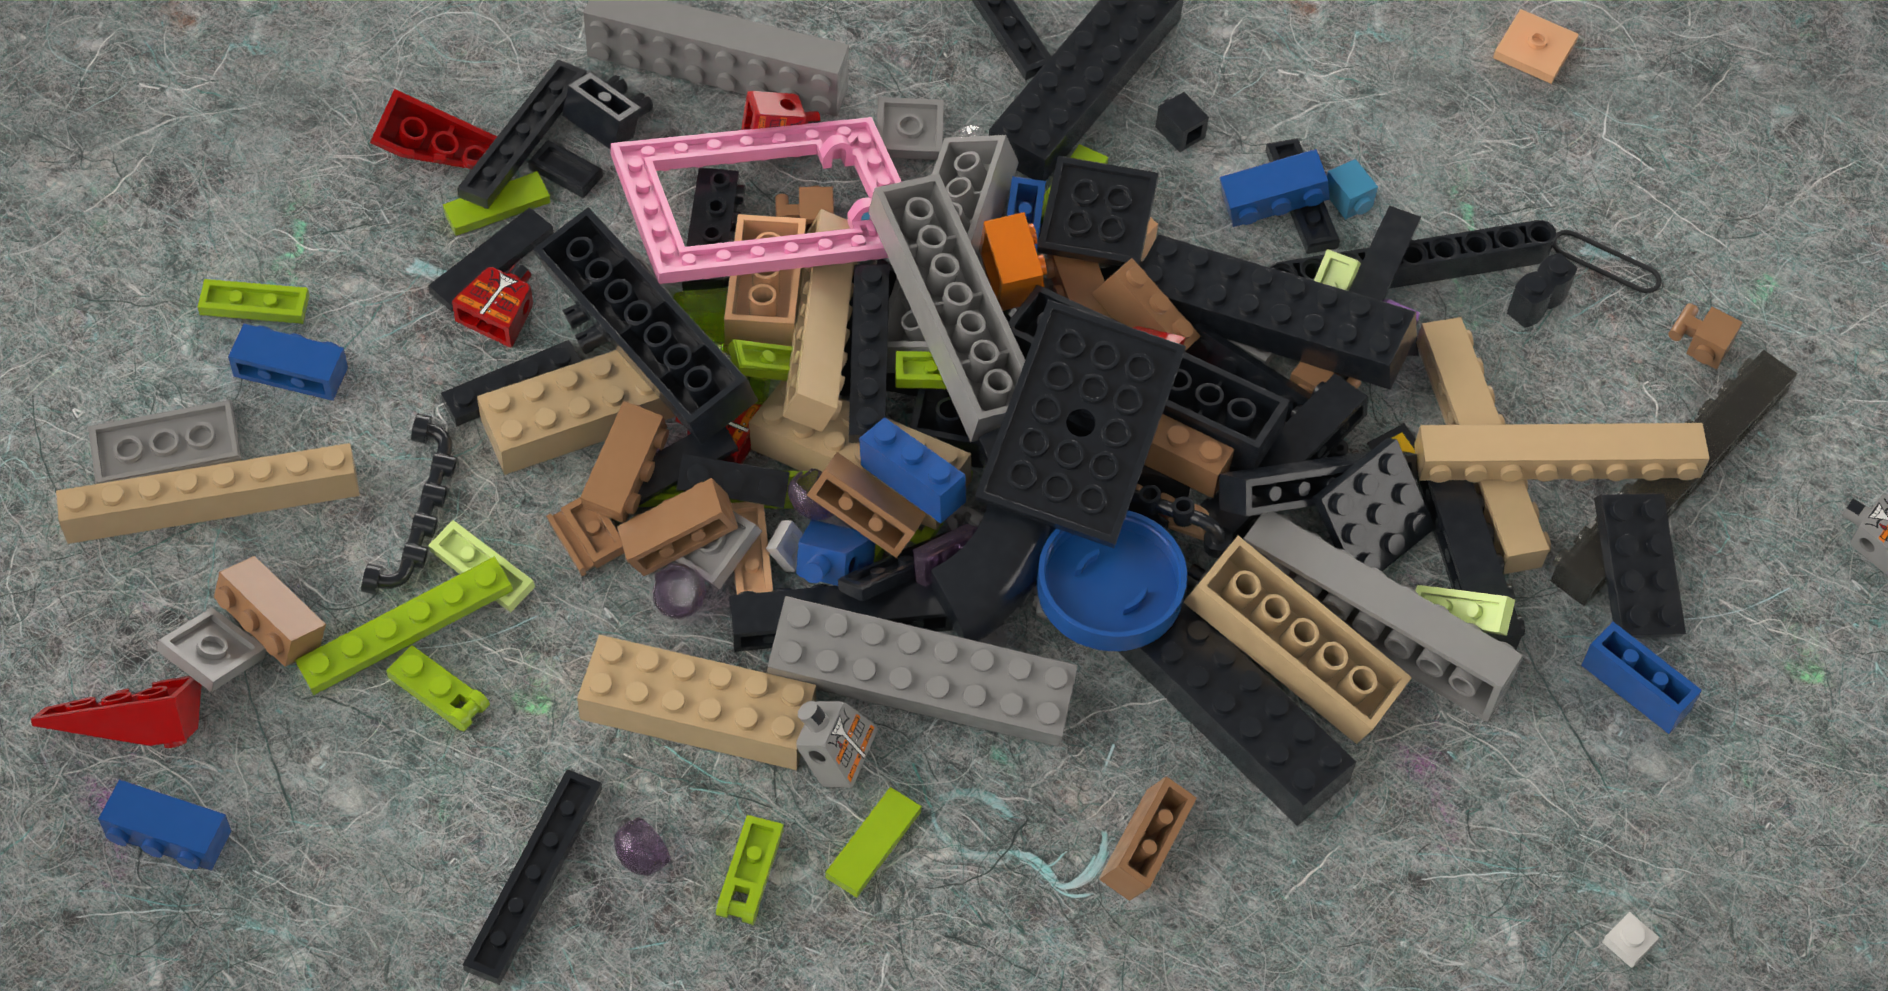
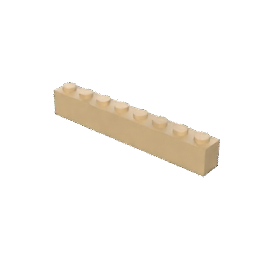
[783,209,858,432]
[1416,317,1551,574]
[1414,423,1710,483]
[56,443,360,544]

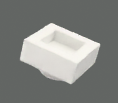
[766,521,803,572]
[1602,912,1660,968]

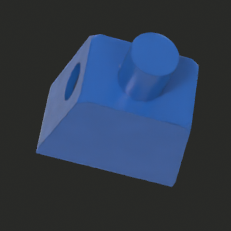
[796,520,876,586]

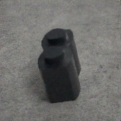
[1507,253,1578,328]

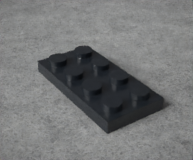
[1594,493,1686,638]

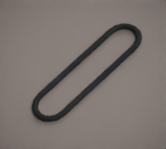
[1552,230,1662,293]

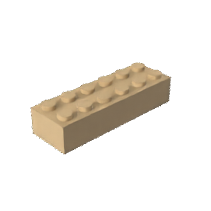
[477,350,676,475]
[749,381,972,530]
[1184,536,1412,744]
[577,634,816,770]

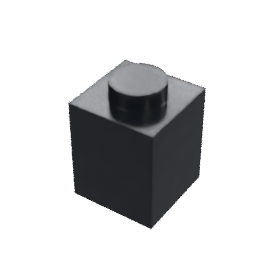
[1155,92,1209,152]

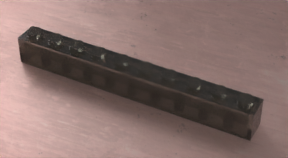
[1550,350,1798,607]

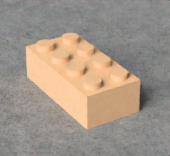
[724,214,806,346]

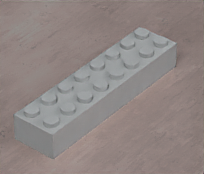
[583,0,849,116]
[887,135,1019,373]
[868,174,1025,442]
[1243,512,1523,722]
[767,596,1078,746]

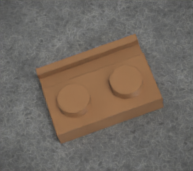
[546,498,624,576]

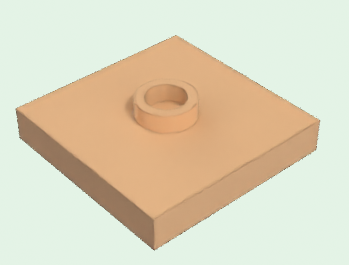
[1493,9,1579,84]

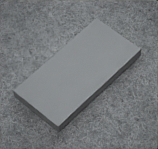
[88,400,242,484]

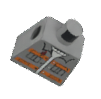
[1842,494,1888,576]
[796,701,879,788]

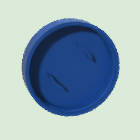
[1037,511,1187,651]

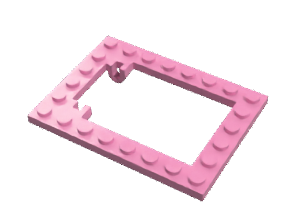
[610,117,902,284]

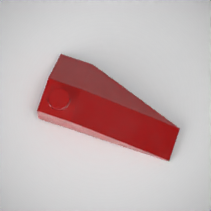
[370,89,497,169]
[31,676,202,748]

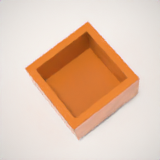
[979,212,1047,311]

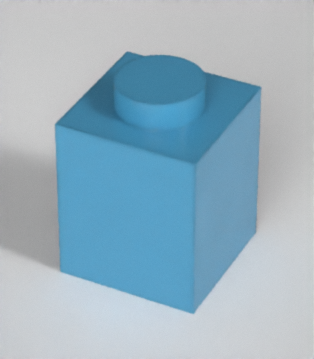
[1327,159,1378,220]

